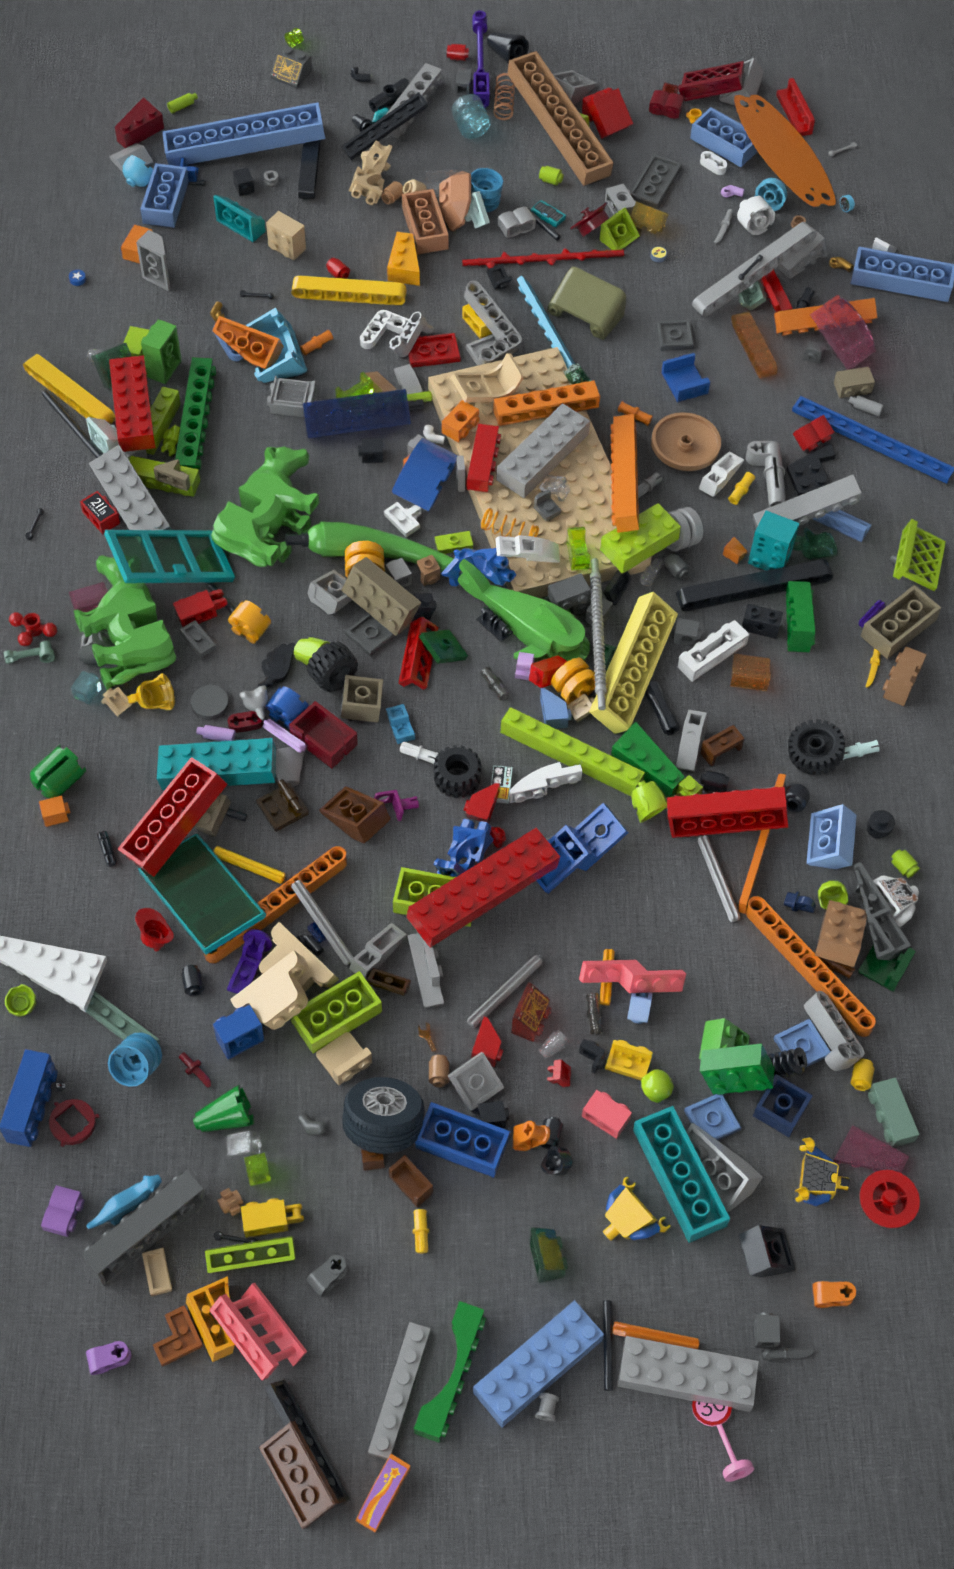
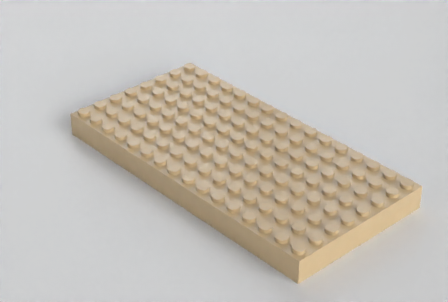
[428,347,652,598]

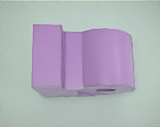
[515,652,535,680]

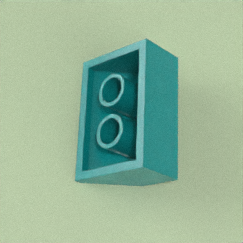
[213,195,266,242]

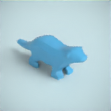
[86,1175,162,1229]

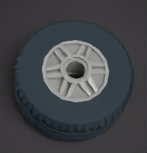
[342,1077,424,1154]

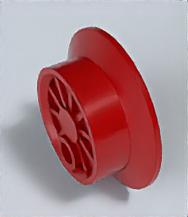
[860,1170,920,1228]

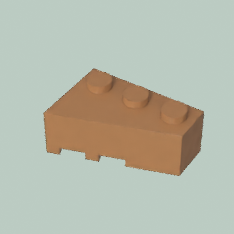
[882,646,927,706]

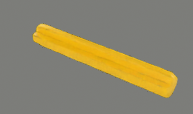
[213,846,286,884]

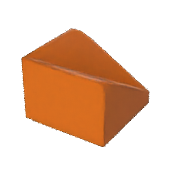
[723,537,748,564]

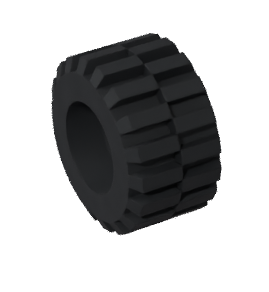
[307,641,358,692]
[434,745,482,798]

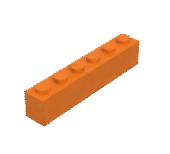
[774,298,877,336]

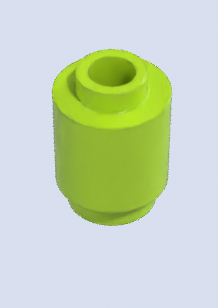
[539,166,564,186]
[891,849,920,879]

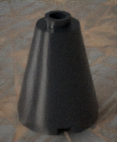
[487,32,529,64]

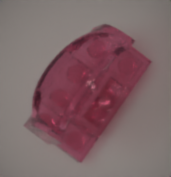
[810,295,877,370]

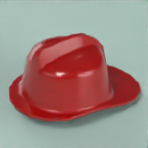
[135,908,174,952]

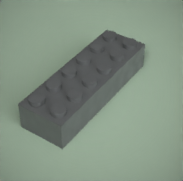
[82,1170,207,1287]

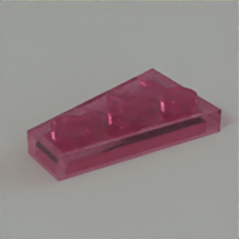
[833,1125,909,1173]

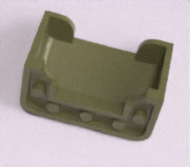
[547,267,626,340]

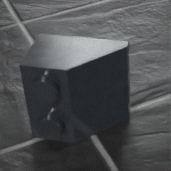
[739,1225,796,1277]

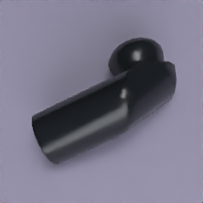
[296,935,324,956]

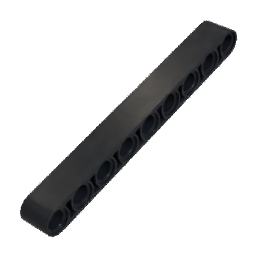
[676,559,833,611]

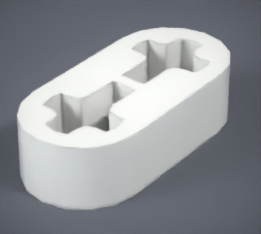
[700,151,727,175]

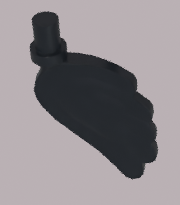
[258,643,295,688]

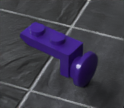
[227,929,272,994]

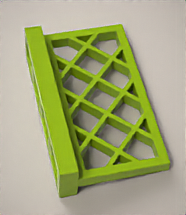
[893,519,946,591]

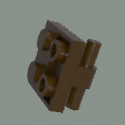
[256,779,309,832]

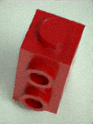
[529,655,568,688]

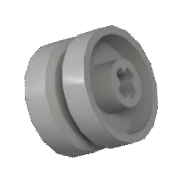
[667,507,703,551]

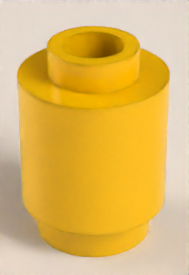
[850,1059,875,1091]

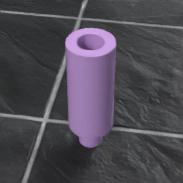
[196,725,236,741]

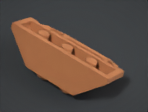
[439,171,471,231]

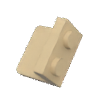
[316,1032,372,1086]

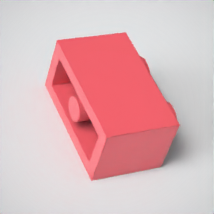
[582,1090,632,1139]

